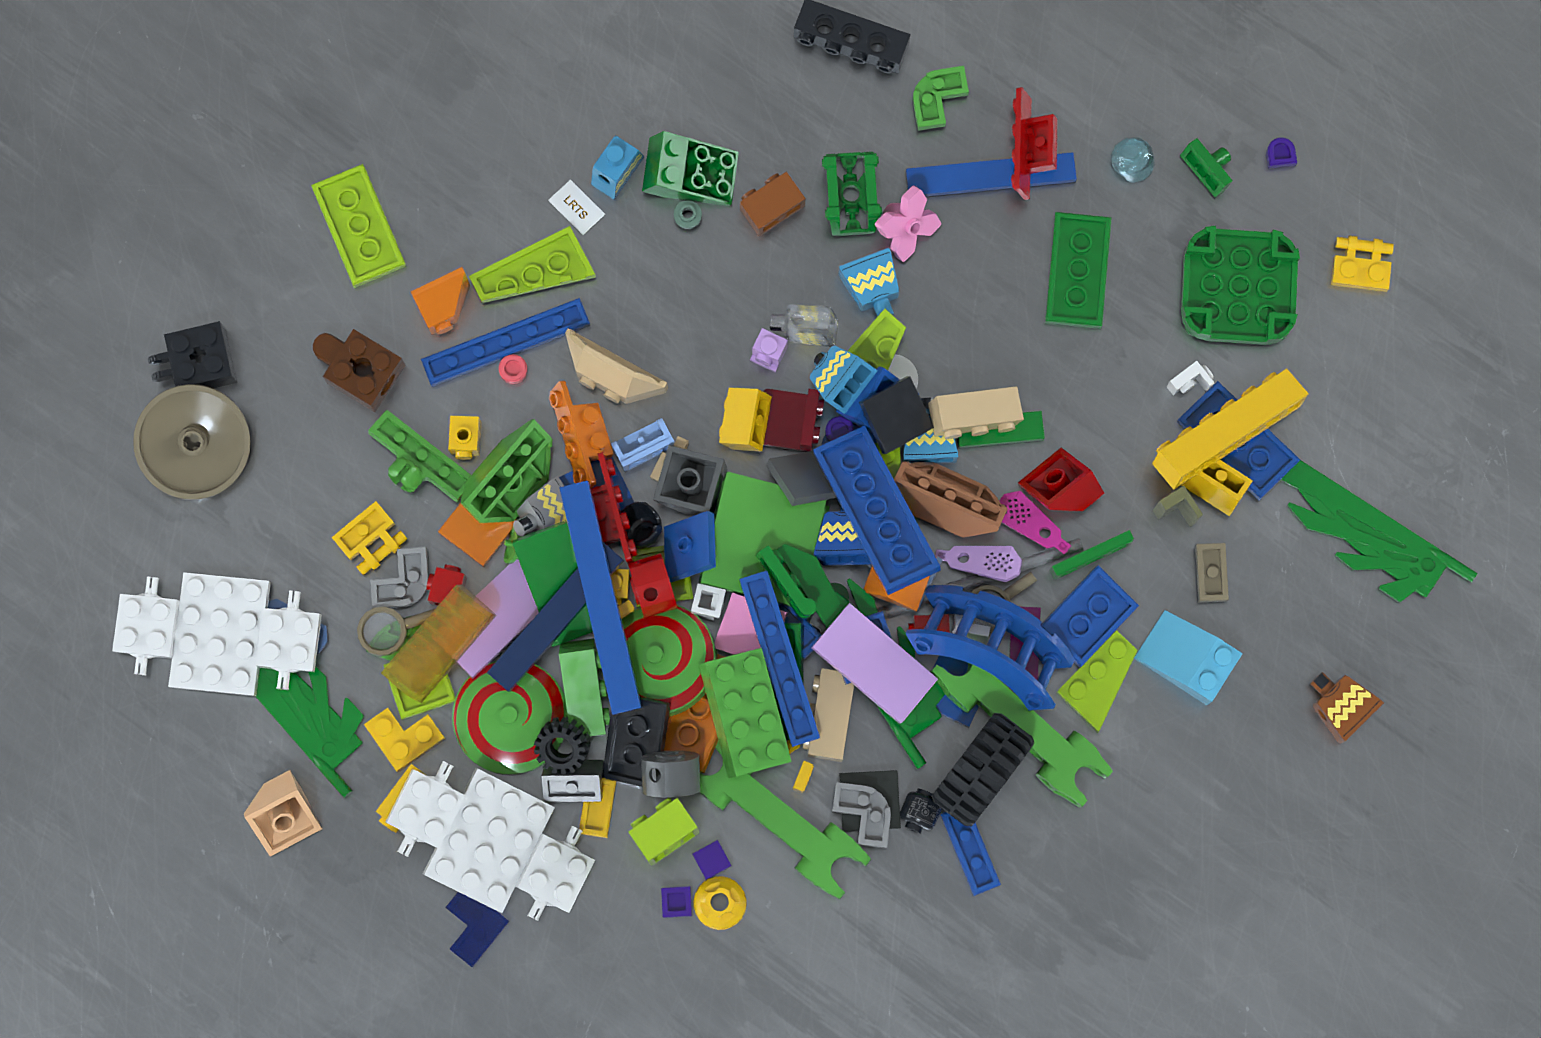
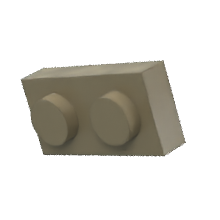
[1195,543,1229,603]

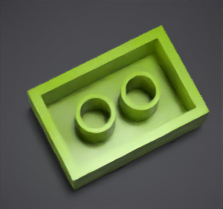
[628,798,700,866]

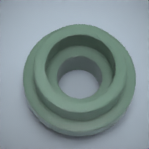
[674,201,702,229]

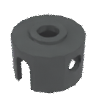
[641,750,701,798]

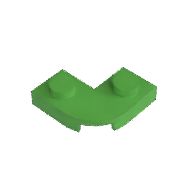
[913,66,969,131]

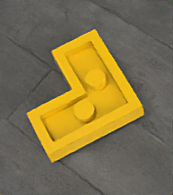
[364,708,445,772]

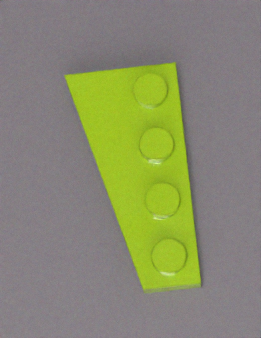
[469,226,596,303]

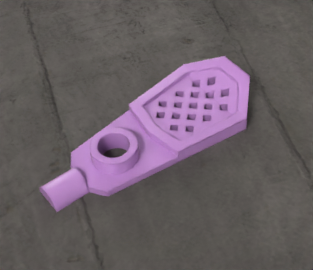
[935,546,1022,582]

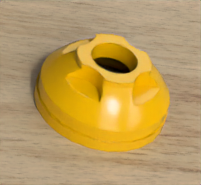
[693,876,747,930]

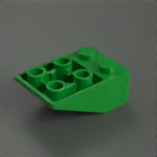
[642,131,739,206]

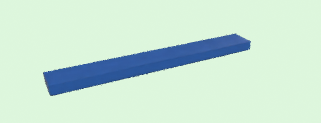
[559,480,642,715]

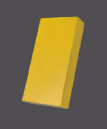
[579,778,617,838]

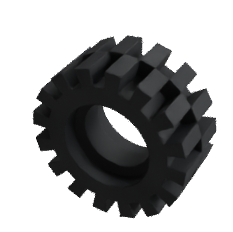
[534,717,591,774]

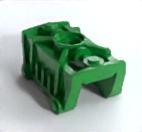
[822,151,882,236]

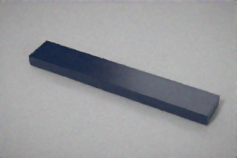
[487,542,625,692]

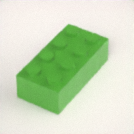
[699,648,792,778]

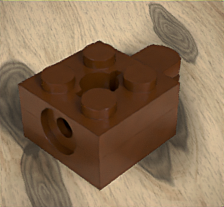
[313,329,406,412]

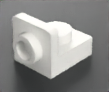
[1167,361,1214,396]

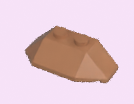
[894,462,1007,538]

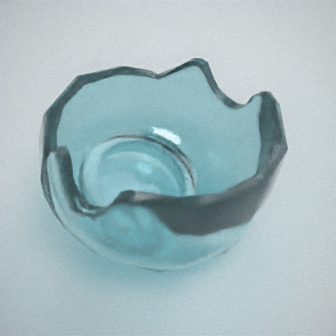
[1111,137,1155,183]

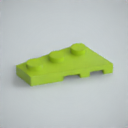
[848,309,906,370]

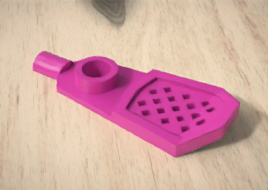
[999,491,1071,555]

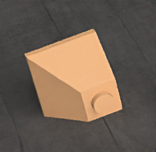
[244,770,322,857]

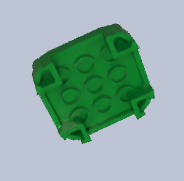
[1181,226,1300,345]

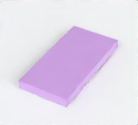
[432,559,539,679]
[811,603,938,724]

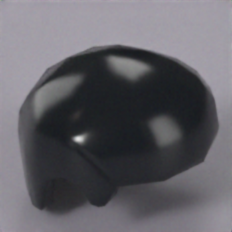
[621,502,662,548]

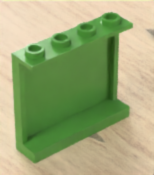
[698,472,830,607]

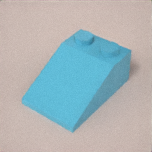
[1134,610,1243,705]

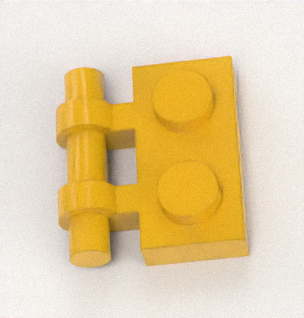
[1331,235,1394,292]
[331,501,407,575]

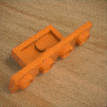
[549,381,614,488]

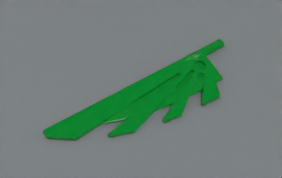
[1281,460,1478,602]
[777,544,945,769]
[255,666,364,798]

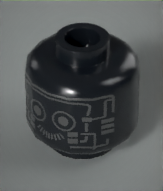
[900,788,942,834]

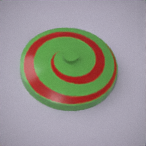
[621,605,718,716]
[452,661,569,775]

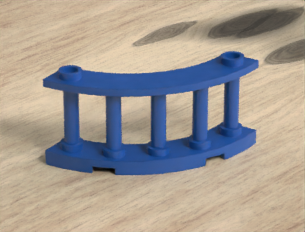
[906,585,1075,711]

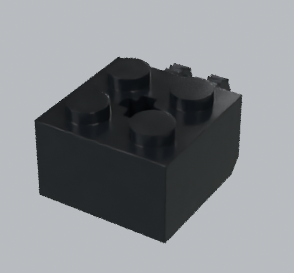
[148,321,238,388]

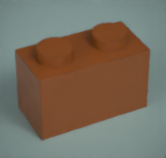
[740,171,806,236]

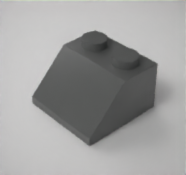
[653,445,727,516]

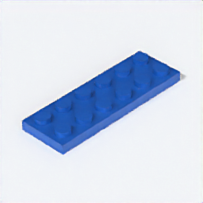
[813,426,941,595]

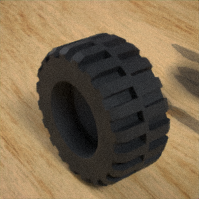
[932,713,1035,827]

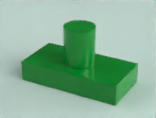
[1180,138,1233,198]

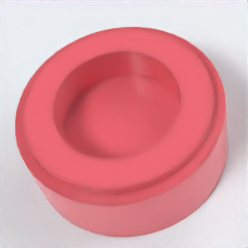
[499,354,528,384]

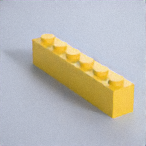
[1152,368,1309,490]

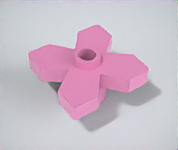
[875,186,941,262]

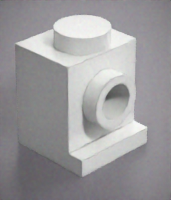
[691,583,726,621]

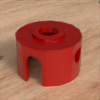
[628,553,677,618]

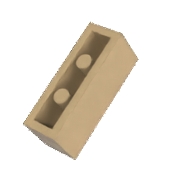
[928,386,1024,439]
[803,668,854,762]

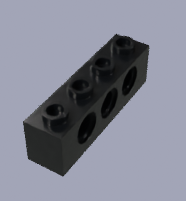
[794,0,911,73]

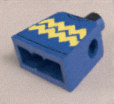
[814,507,871,566]

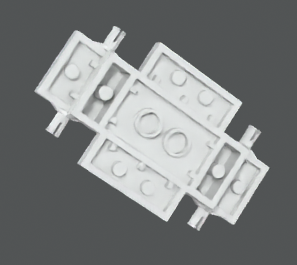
[112,572,322,696]
[385,761,595,921]

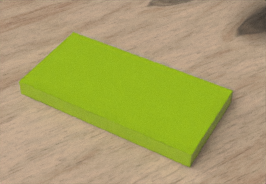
[311,164,406,288]

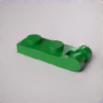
[755,545,817,619]

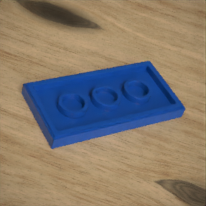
[1177,381,1300,501]

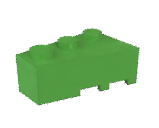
[559,638,610,736]

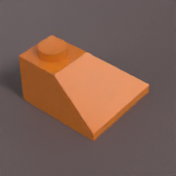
[411,267,470,335]

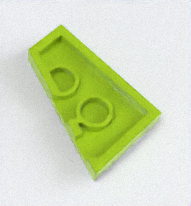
[1056,630,1138,733]

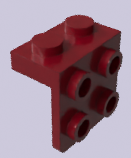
[763,389,824,452]

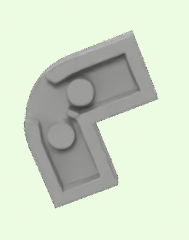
[370,547,429,609]
[832,782,891,848]

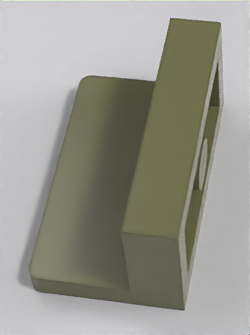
[1152,486,1203,527]

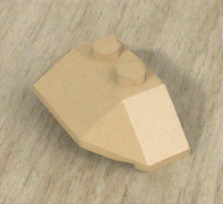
[565,328,668,404]

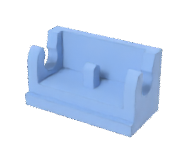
[611,418,675,472]

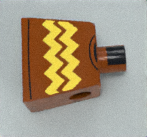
[1310,672,1384,744]

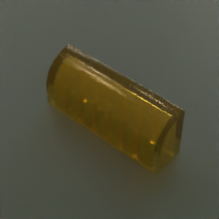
[381,585,497,703]

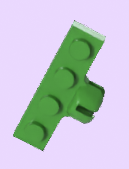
[368,410,471,503]

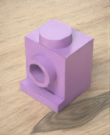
[750,328,788,373]

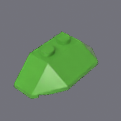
[461,419,553,523]

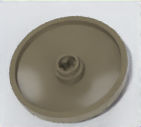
[133,384,250,499]

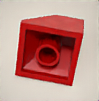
[1018,447,1105,511]

